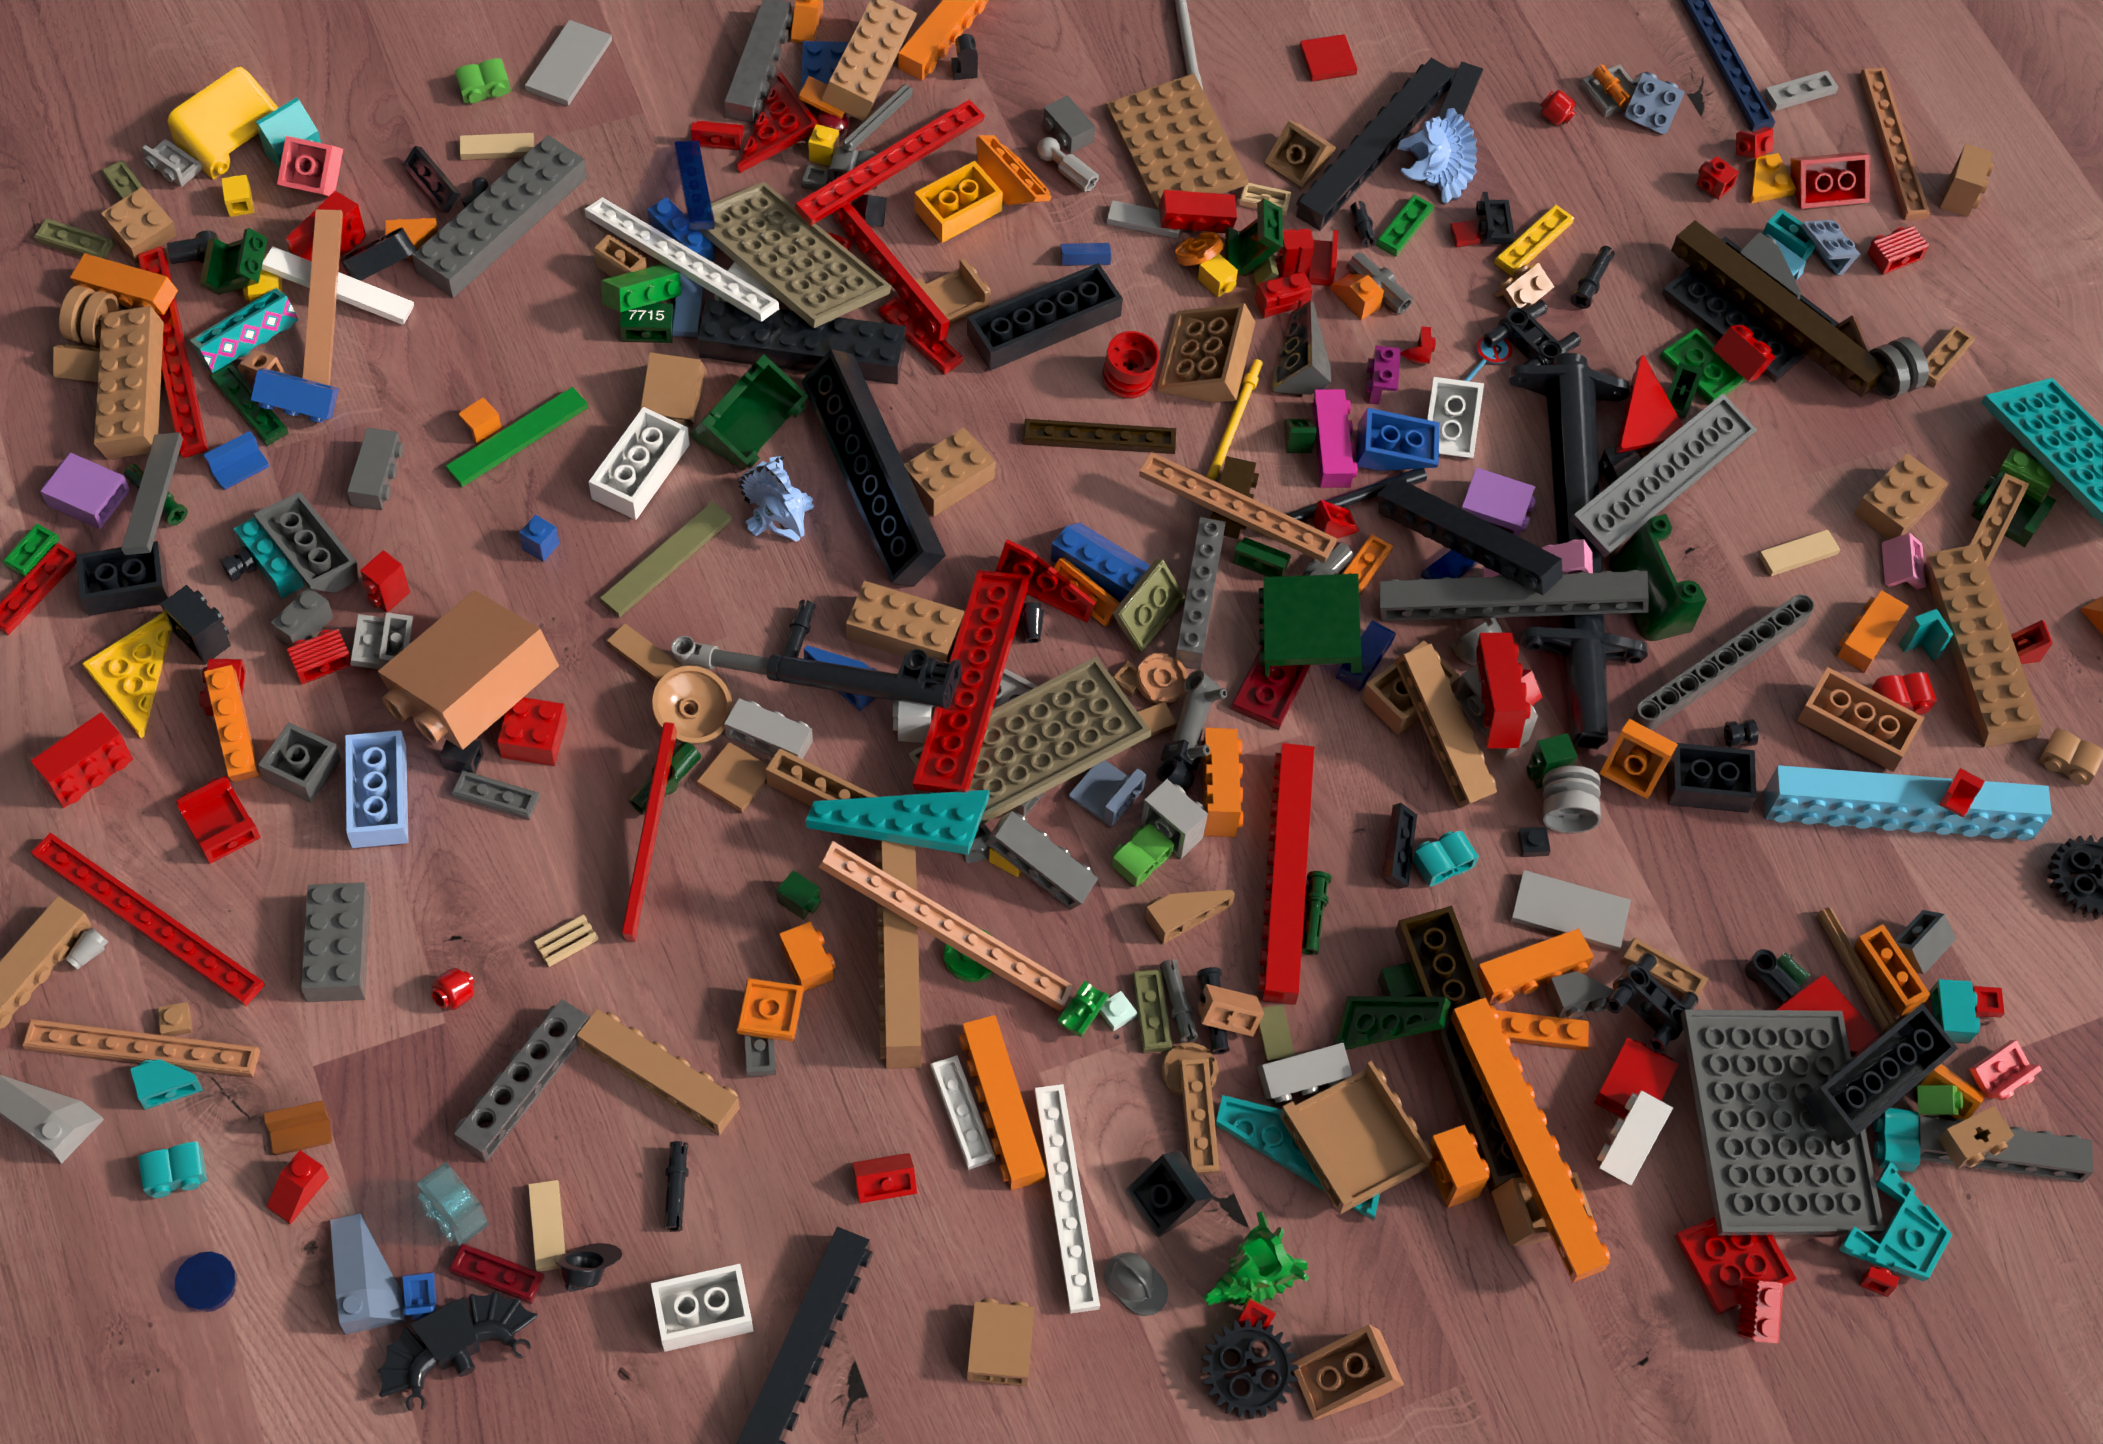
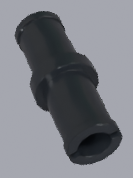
[1350,201,1377,248]

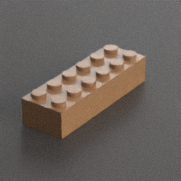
[821,0,917,121]
[94,306,164,460]

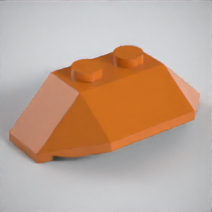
[976,135,1052,205]

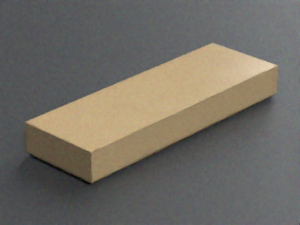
[460,133,534,160]
[1759,530,1840,576]
[529,1180,566,1272]

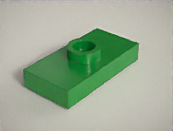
[2,523,60,577]

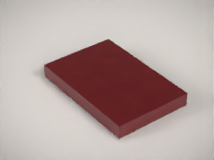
[1230,645,1311,730]

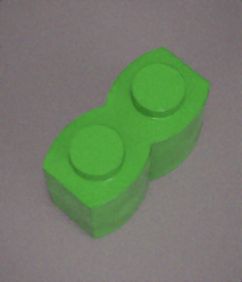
[455,59,511,103]
[1112,823,1174,887]

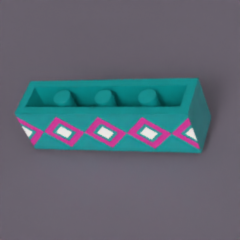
[190,288,299,373]

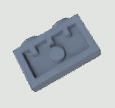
[1069,761,1146,827]

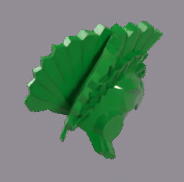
[1202,1211,1309,1306]

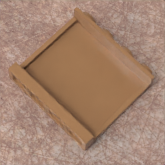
[1280,1061,1433,1214]

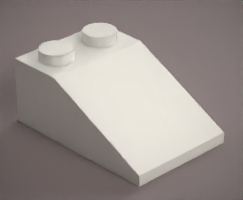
[1427,377,1484,459]

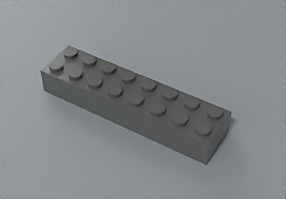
[412,135,587,298]

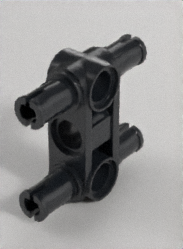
[1483,299,1581,366]
[1605,952,1699,1053]

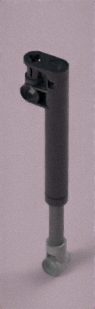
[671,636,961,709]

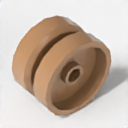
[59,285,119,348]

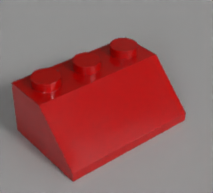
[1790,152,1870,209]

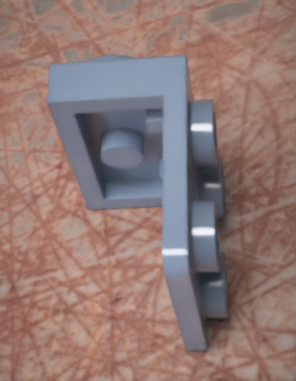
[1624,72,1685,134]
[1801,220,1860,275]

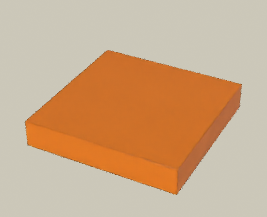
[737,978,804,1042]

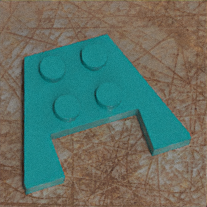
[1838,1162,1953,1282]

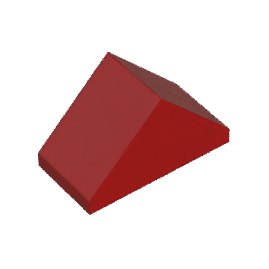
[1313,500,1360,539]
[2011,620,2053,664]

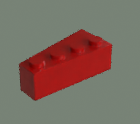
[1476,633,1531,748]

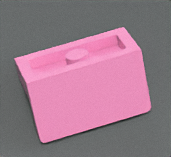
[1882,532,1926,590]

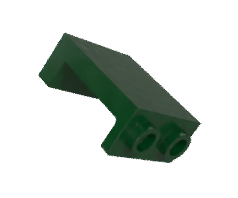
[1225,198,1283,276]
[199,228,267,295]
[1971,470,2056,547]

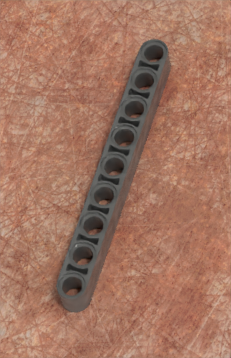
[1632,594,1814,730]

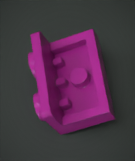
[1365,345,1400,405]

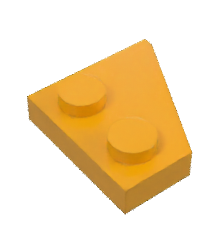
[1750,153,1796,203]

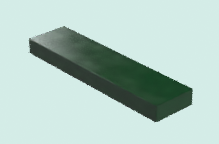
[209,363,289,446]

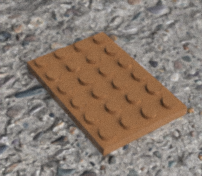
[1106,73,1248,210]

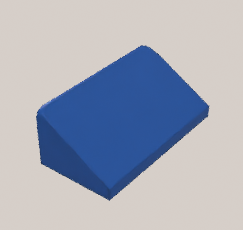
[1060,243,1111,265]

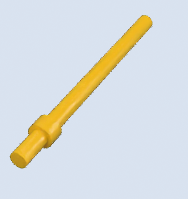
[1206,359,1263,481]

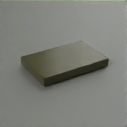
[1112,559,1186,652]

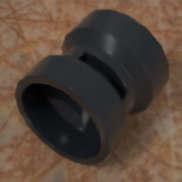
[220,546,257,582]
[1724,719,1759,748]

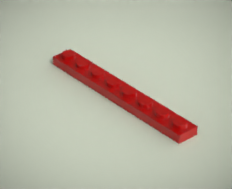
[832,203,950,342]

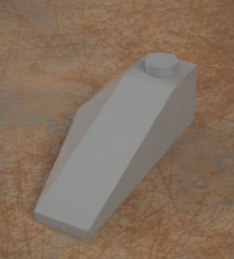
[0,1075,104,1164]

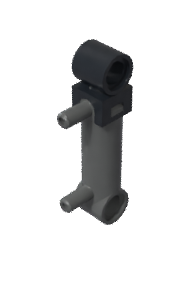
[1156,670,1227,792]

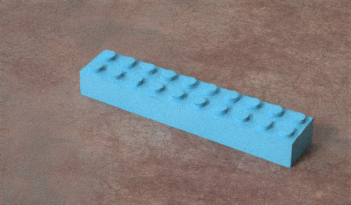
[1764,765,2052,841]

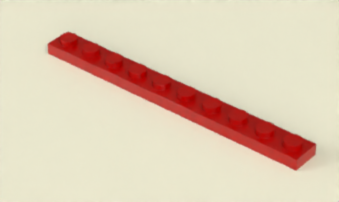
[794,99,985,226]
[138,246,209,458]
[31,832,265,1007]

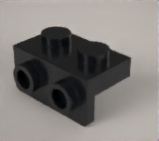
[1476,192,1515,244]

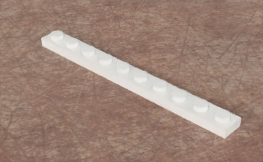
[585,197,779,322]

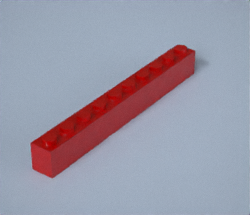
[1258,743,1315,1005]

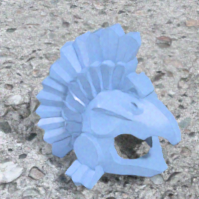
[1397,108,1477,205]

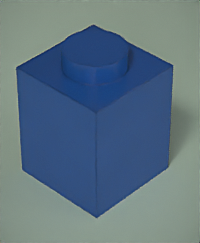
[519,514,560,562]

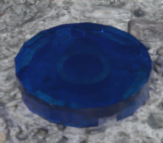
[175,1251,237,1312]

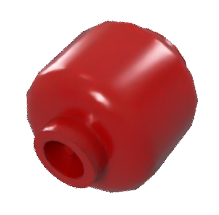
[1540,90,1576,126]
[431,968,475,1010]

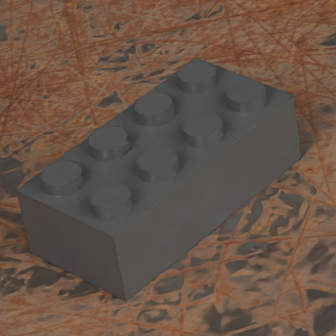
[301,882,370,1002]

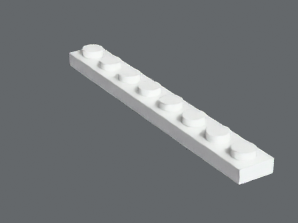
[1035,1084,1100,1314]

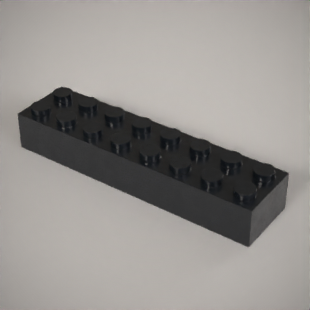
[698,299,906,384]

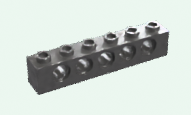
[1175,517,1226,670]
[454,999,590,1163]

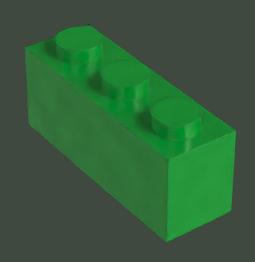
[601,264,681,312]

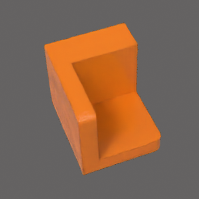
[459,397,502,443]

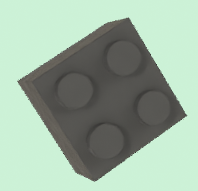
[258,722,341,803]

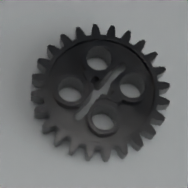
[2047,835,2103,920]
[1200,1319,1299,1420]

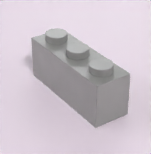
[724,698,813,759]
[1256,1043,1353,1103]

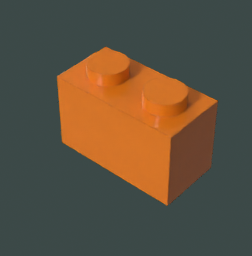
[779,921,836,992]

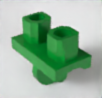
[1057,981,1109,1038]

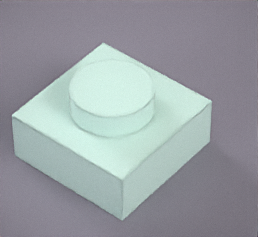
[1099,991,1137,1031]

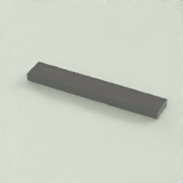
[121,432,183,555]

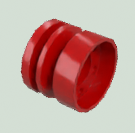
[1102,331,1160,398]

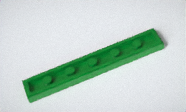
[446,387,588,487]

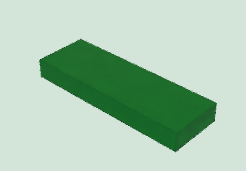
[1375,194,1434,257]

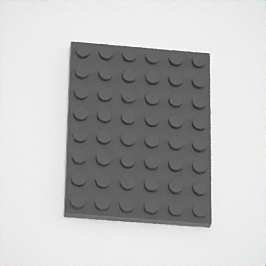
[1681,1010,1885,1235]

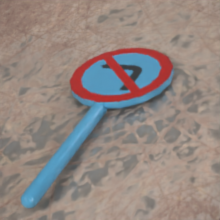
[1464,336,1513,381]

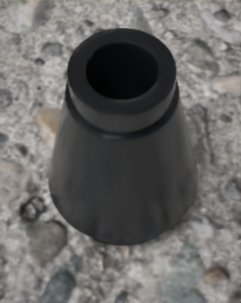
[1019,602,1044,643]

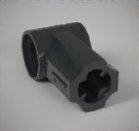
[167,230,218,264]
[1745,949,1800,1005]

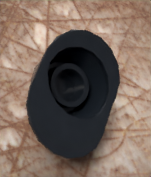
[555,1243,622,1292]

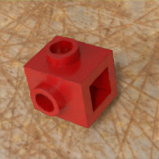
[1696,156,1739,200]

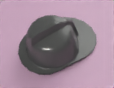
[1104,1252,1169,1316]

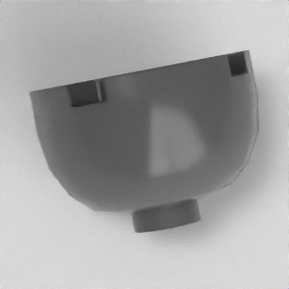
[1449,617,1503,665]

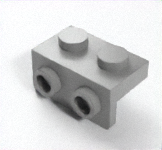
[141,139,203,187]

